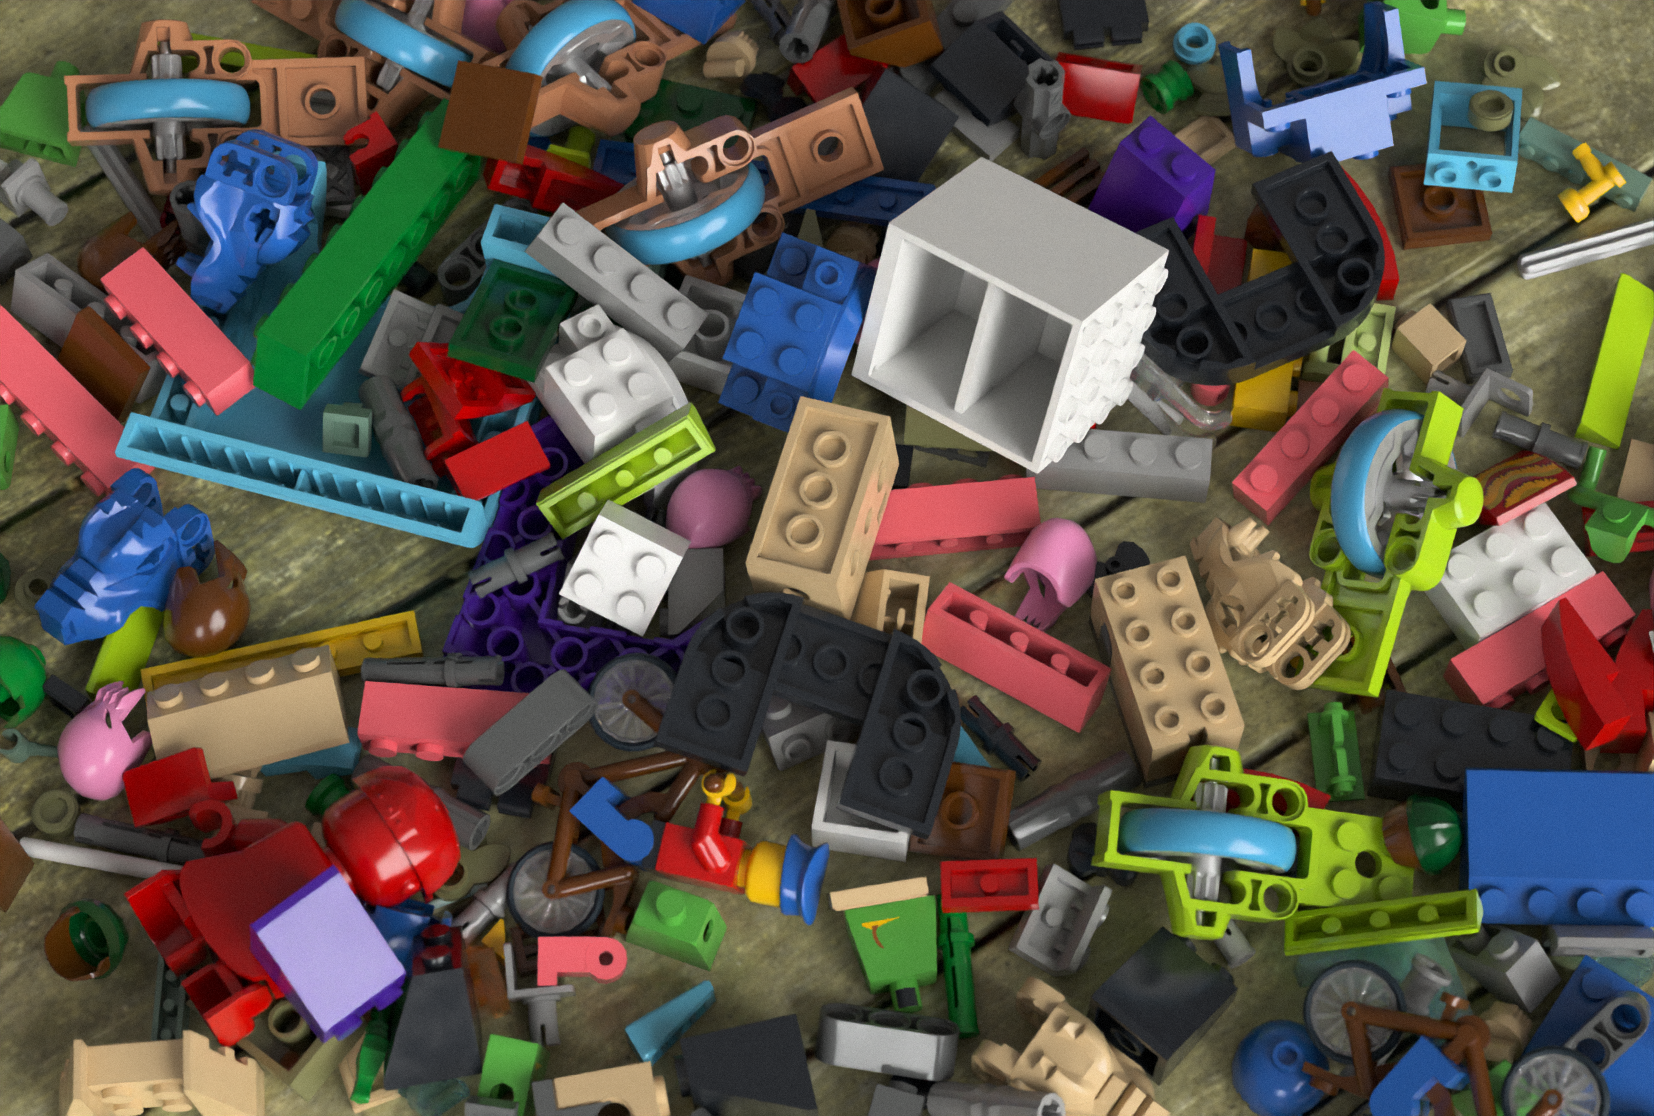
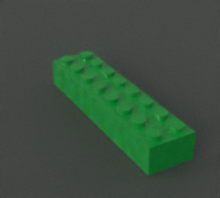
[251,98,484,410]

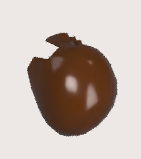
[76,211,187,296]
[163,540,251,658]

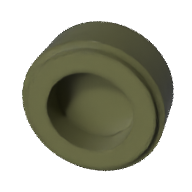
[1467,90,1513,132]
[31,789,82,838]

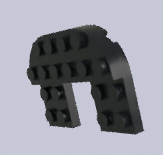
[1135,151,1385,386]
[653,592,961,840]

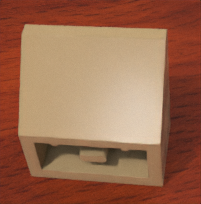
[850,569,930,643]

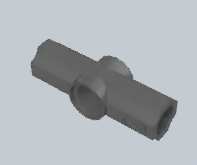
[1014,58,1071,160]

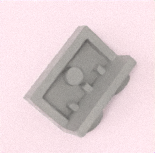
[761,695,861,771]
[1008,864,1112,977]

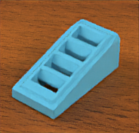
[624,980,716,1067]

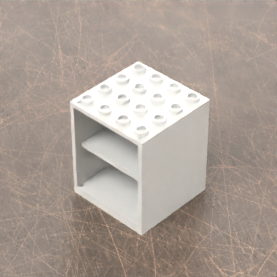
[851,157,1169,474]

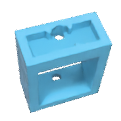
[1424,81,1522,193]

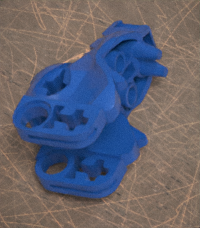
[176,129,318,314]
[34,468,215,645]

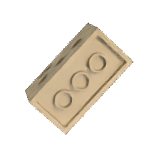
[745,396,899,620]

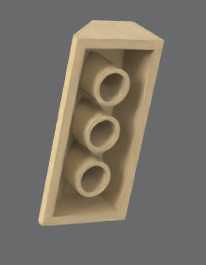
[147,644,349,779]

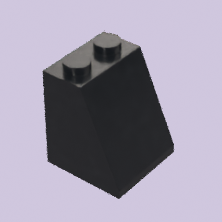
[825,63,959,182]
[383,924,483,1091]
[1086,926,1238,1086]
[673,1013,818,1116]

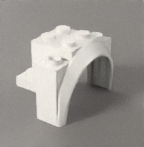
[527,304,698,511]

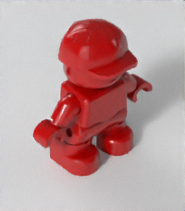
[124,766,461,1048]

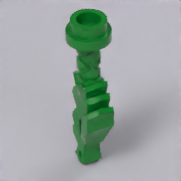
[350,1002,394,1104]

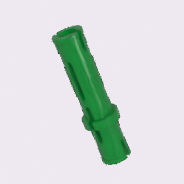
[936,893,980,1039]

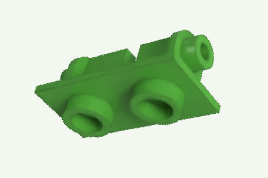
[1307,702,1365,802]

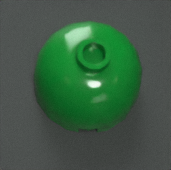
[0,634,48,729]

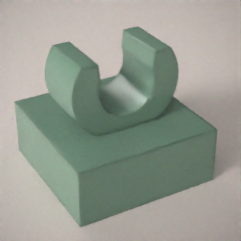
[322,402,372,458]

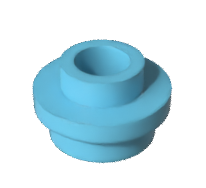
[1173,23,1216,65]

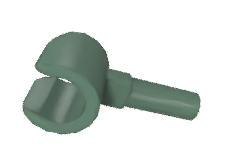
[0,728,58,763]

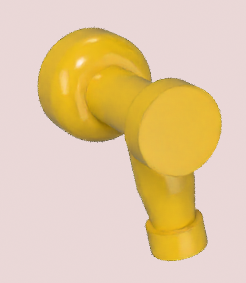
[1557,143,1627,223]

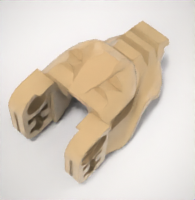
[1190,517,1351,690]
[971,977,1171,1116]

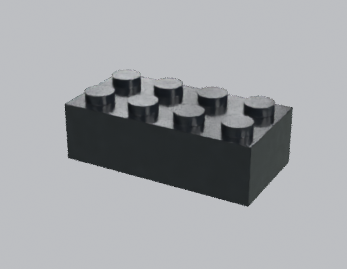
[1367,689,1573,812]

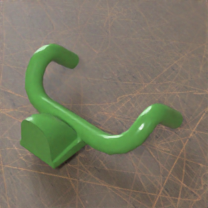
[1566,446,1654,563]

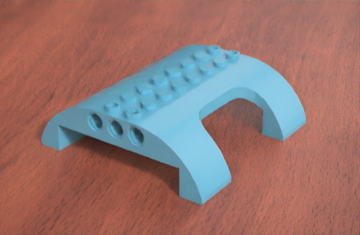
[115,144,570,548]

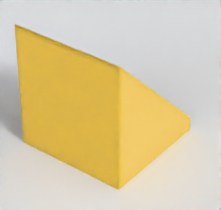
[481,918,508,966]

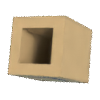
[1391,303,1467,385]

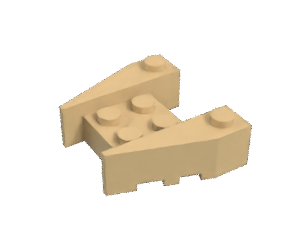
[59,1030,265,1116]

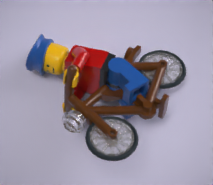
[506,653,830,939]
[1301,960,1610,1116]

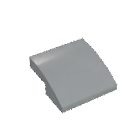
[358,289,464,397]
[1541,924,1654,958]

